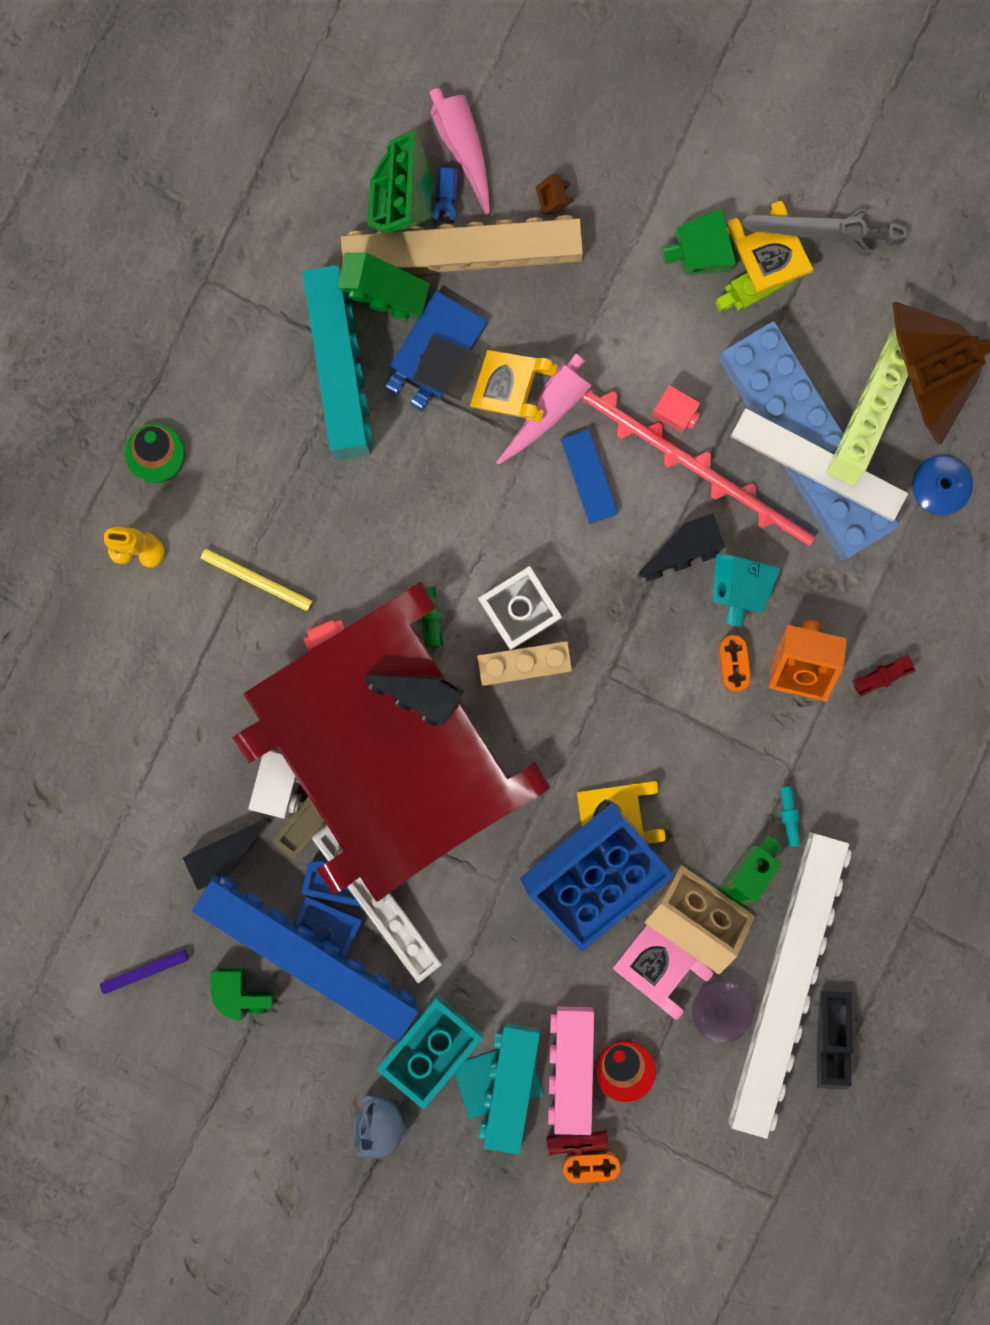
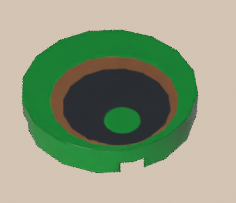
[125,424,185,484]

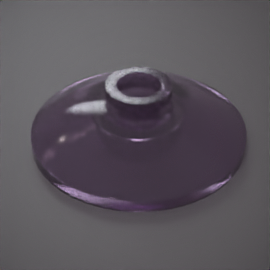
[692,981,753,1043]

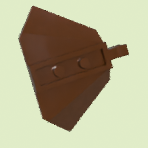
[892,302,990,445]

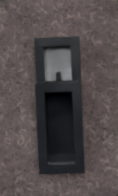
[817,991,853,1089]

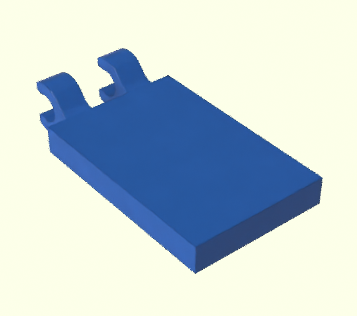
[386,290,487,412]

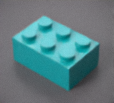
[377,994,483,1110]

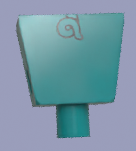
[712,554,780,627]

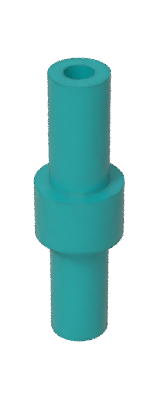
[780,786,801,847]

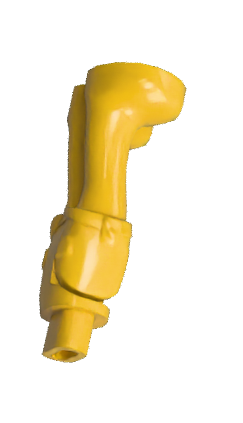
[104,526,165,568]

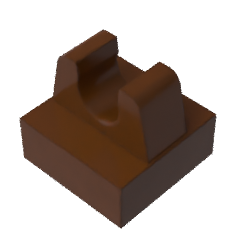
[535,175,574,215]

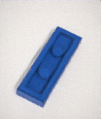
[560,429,618,524]

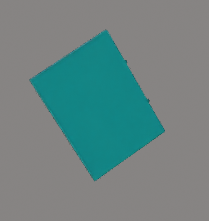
[455,1049,544,1119]

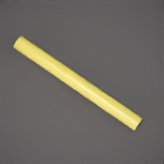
[201,548,313,612]

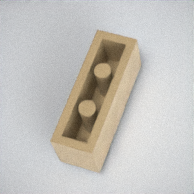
[477,641,572,687]

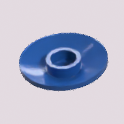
[912,456,973,515]

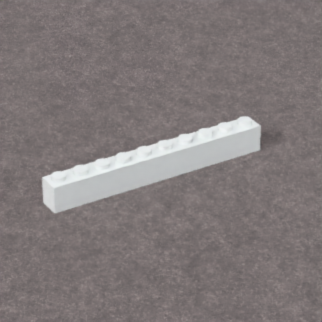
[728,832,851,1139]

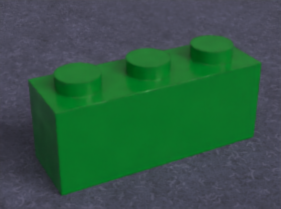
[337,252,429,321]

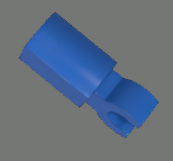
[433,168,458,223]

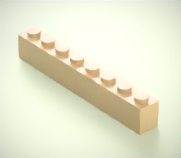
[341,215,583,274]

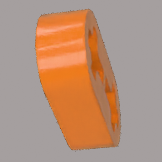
[718,635,751,692]
[562,1151,620,1183]

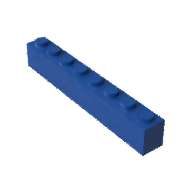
[192,875,419,1042]

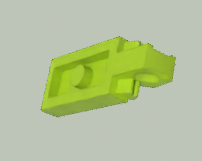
[715,273,796,313]

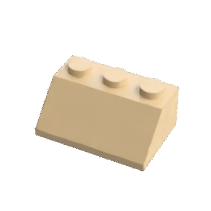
[644,865,755,974]

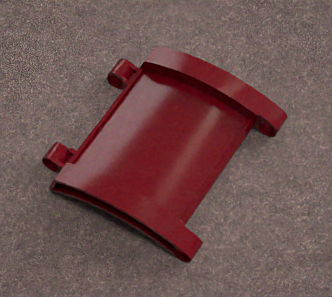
[232,582,550,902]

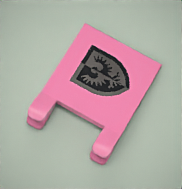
[613,925,713,1019]

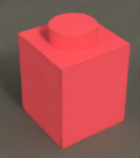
[651,385,701,434]

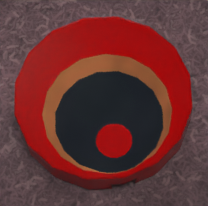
[595,1040,656,1103]

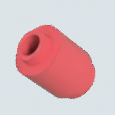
[303,619,345,651]

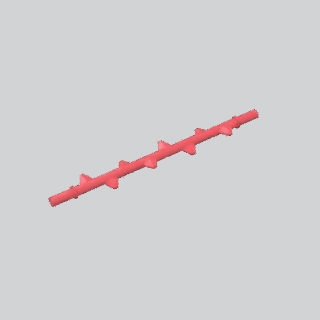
[581,389,816,546]

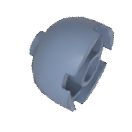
[353,1095,407,1159]

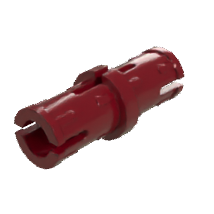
[852,654,916,697]
[546,1130,609,1156]

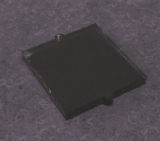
[413,335,481,401]

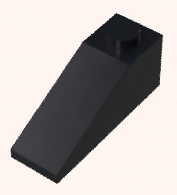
[182,817,271,890]

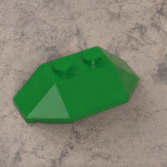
[367,130,433,234]

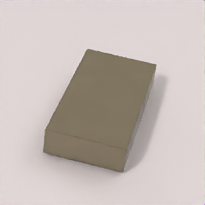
[271,797,326,861]

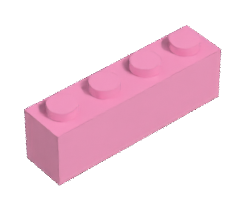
[548,1006,594,1135]

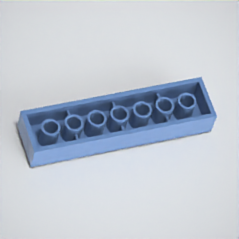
[718,321,900,561]

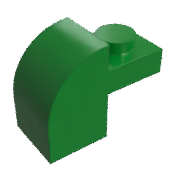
[211,968,275,1021]

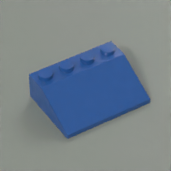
[520,802,675,951]

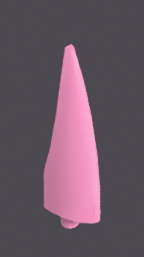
[430,88,490,215]
[496,353,592,464]

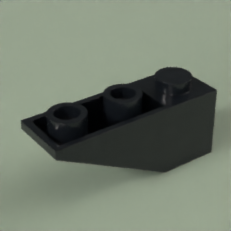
[636,513,725,582]
[363,671,464,726]

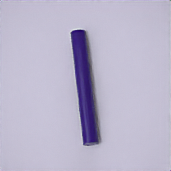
[100,949,189,994]

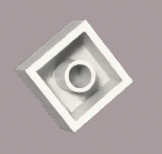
[478,566,562,650]
[248,749,301,819]

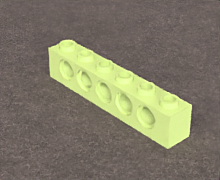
[826,326,908,487]

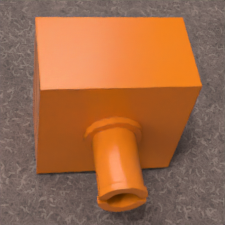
[768,620,847,702]

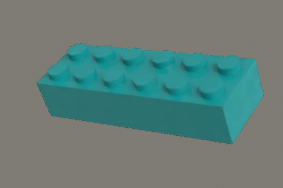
[302,265,375,460]

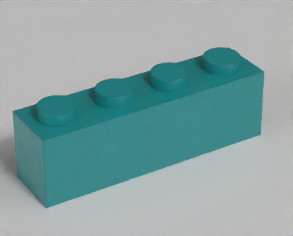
[479,1022,540,1155]

